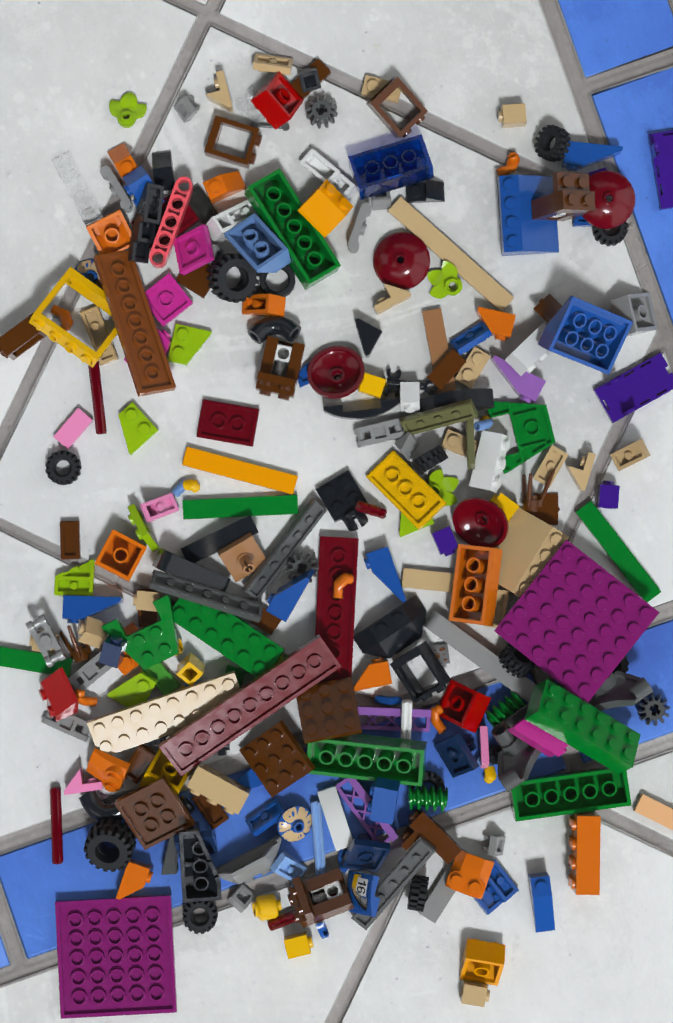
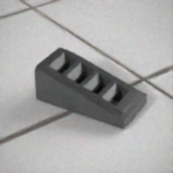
[161,834,179,875]

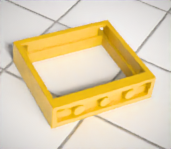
[29,267,118,368]

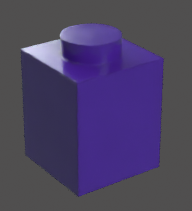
[596,481,620,509]
[431,526,458,557]

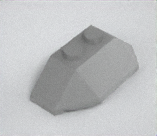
[215,835,282,885]

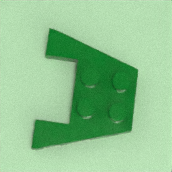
[488,401,556,474]
[101,594,179,670]

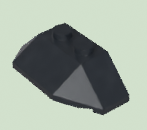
[354,595,426,659]

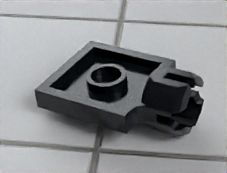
[316,470,368,532]

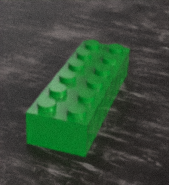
[244,168,341,290]
[172,598,285,677]
[525,679,641,774]
[307,734,427,787]
[510,767,631,822]

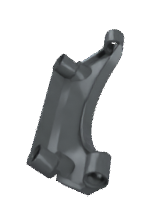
[492,670,653,792]

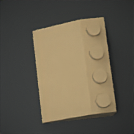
[494,508,569,598]

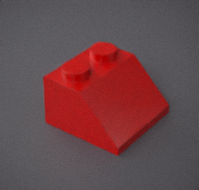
[251,71,304,130]
[38,667,79,722]
[439,679,491,733]

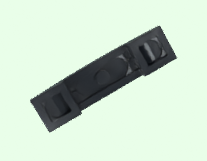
[418,388,495,413]
[324,398,400,420]

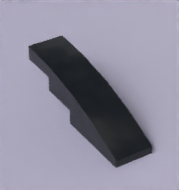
[128,183,164,264]
[181,515,259,563]

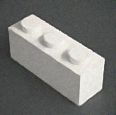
[505,321,549,376]
[469,430,510,493]

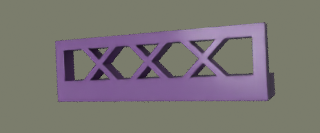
[357,705,431,732]
[335,778,399,843]

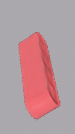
[149,176,193,269]

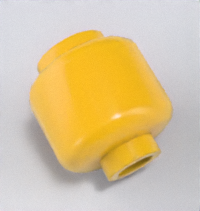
[252,894,282,921]

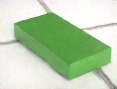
[141,662,181,695]

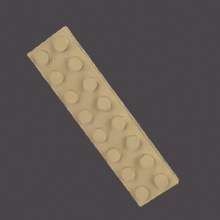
[87,671,240,755]

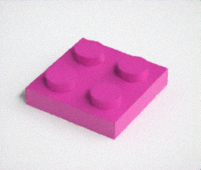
[174,224,215,275]
[145,273,193,327]

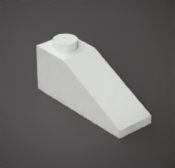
[206,200,259,243]

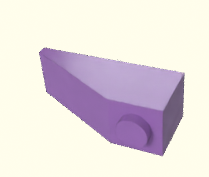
[491,355,546,404]

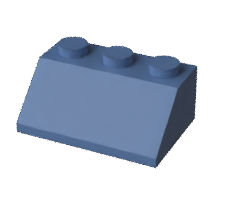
[224,213,291,273]

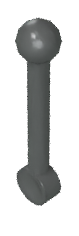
[250,121,290,131]

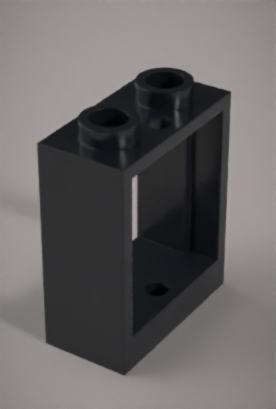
[390,641,451,703]

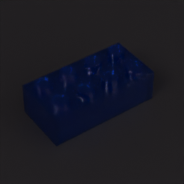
[348,134,434,200]

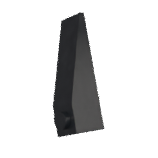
[179,829,222,903]

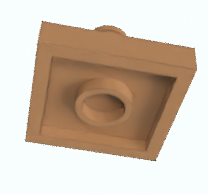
[217,532,266,582]

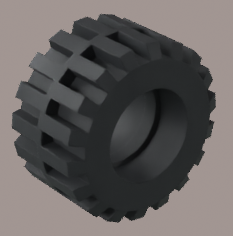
[207,253,259,303]
[84,818,136,872]

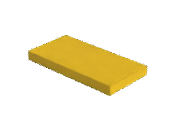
[366,450,447,530]

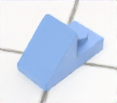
[270,851,308,882]

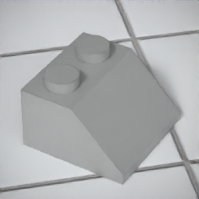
[609,292,658,337]

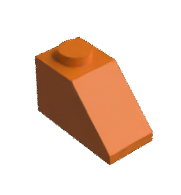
[107,143,138,185]
[203,171,247,204]
[242,294,286,317]
[476,307,516,342]
[354,657,392,691]
[116,859,153,900]

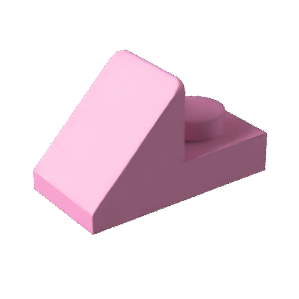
[140,493,179,523]
[64,768,104,795]

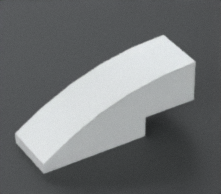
[300,149,357,201]
[317,785,353,851]

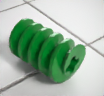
[486,691,526,727]
[407,785,448,812]

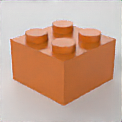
[94,529,147,582]

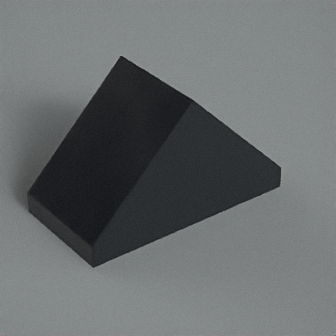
[152,151,175,191]
[355,318,382,358]

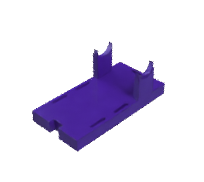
[648,131,673,210]
[593,353,673,423]

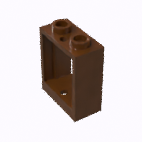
[366,77,428,138]
[204,115,262,169]
[0,313,47,360]

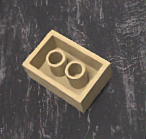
[187,763,251,815]

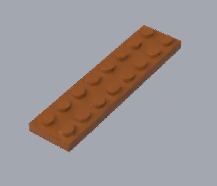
[93,250,176,397]

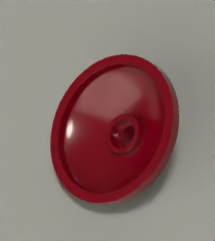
[582,171,635,229]
[373,232,430,290]
[307,346,365,399]
[453,497,509,548]

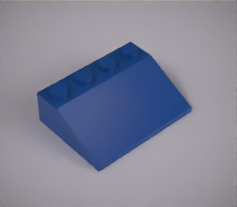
[497,175,559,256]
[538,296,633,375]

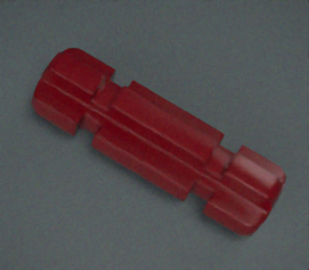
[355,501,387,519]

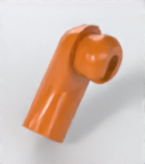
[496,152,520,177]
[51,304,73,331]
[333,573,354,598]
[75,689,97,707]
[430,704,447,734]

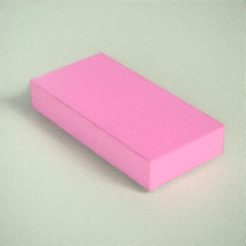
[53,408,93,450]
[479,726,489,768]

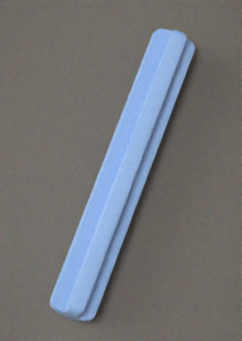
[310,801,326,876]

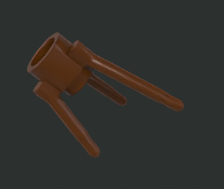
[522,470,555,512]
[59,625,91,663]

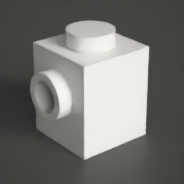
[400,382,420,413]

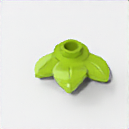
[109,92,147,128]
[427,261,462,299]
[428,469,459,506]

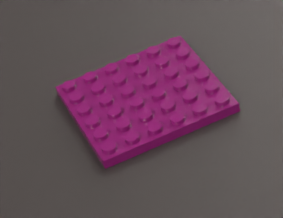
[494,540,660,703]
[55,894,177,1019]

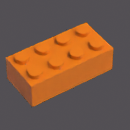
[449,544,502,626]
[568,811,601,895]

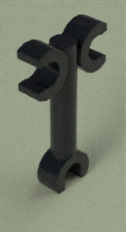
[384,369,434,397]

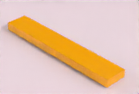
[182,447,298,495]

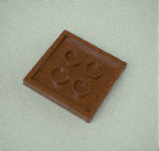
[296,677,362,744]
[239,720,316,797]
[114,775,195,850]

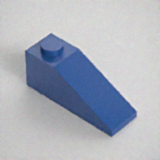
[561,141,623,172]
[364,546,406,602]
[266,569,315,622]
[62,595,123,624]
[528,872,555,933]

